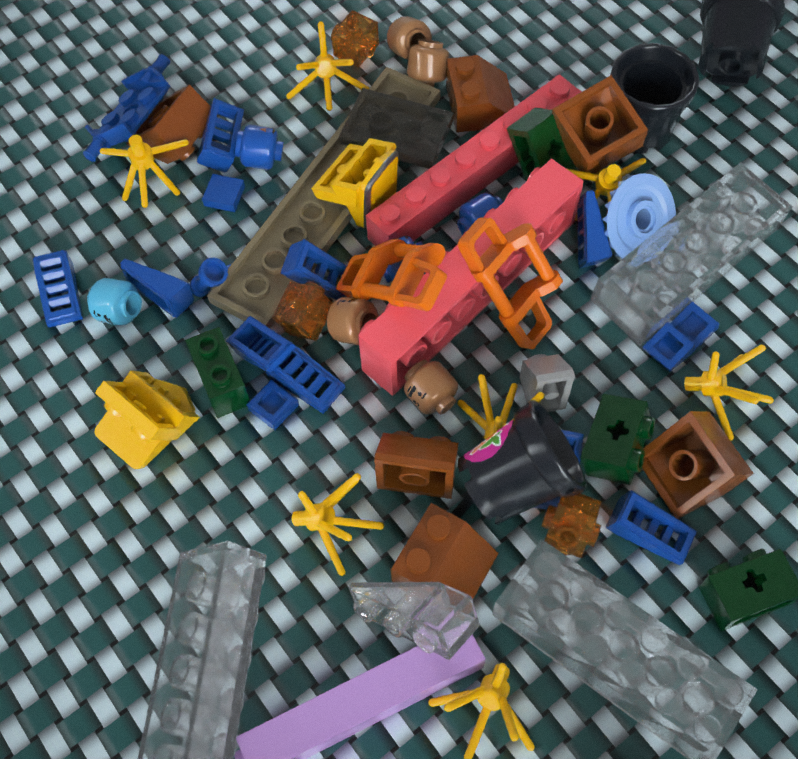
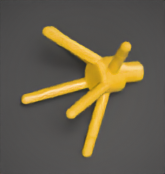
[286,21,369,111]
[100,135,189,208]
[567,158,646,221]
[684,344,774,441]
[457,374,544,439]
[292,473,384,576]
[428,663,535,759]

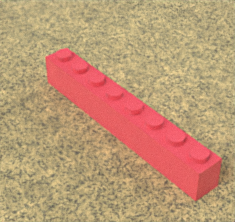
[366,74,582,246]

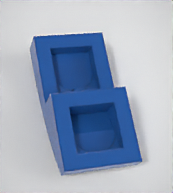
[643,301,719,372]

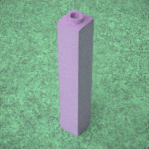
[234,622,486,759]

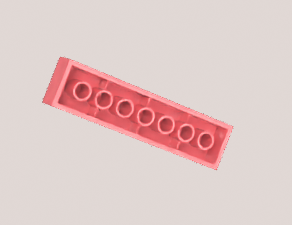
[358,158,584,396]

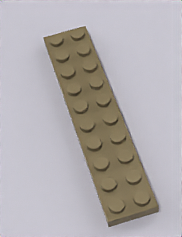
[207,67,440,328]

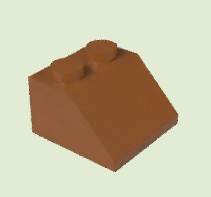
[446,55,515,133]
[552,75,648,174]
[126,84,211,164]
[642,411,754,519]
[374,431,459,499]
[391,503,498,622]

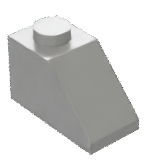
[520,354,575,412]

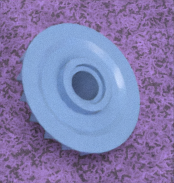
[602,173,676,264]

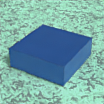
[202,174,245,212]
[246,380,299,430]

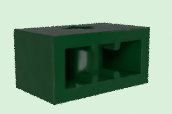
[506,108,577,181]
[185,327,250,418]
[580,394,655,485]
[699,549,798,631]

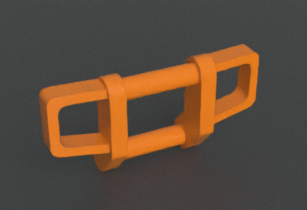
[458,218,563,350]
[336,239,447,311]

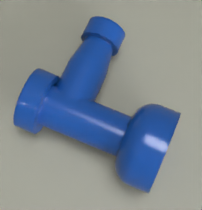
[189,258,231,297]

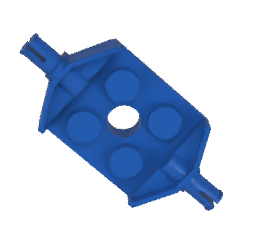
[83,54,171,162]

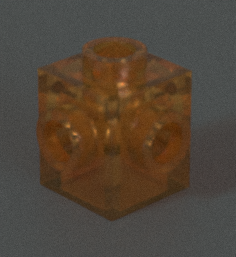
[331,10,379,68]
[272,281,333,341]
[541,493,602,558]

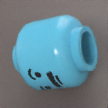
[87,278,142,325]

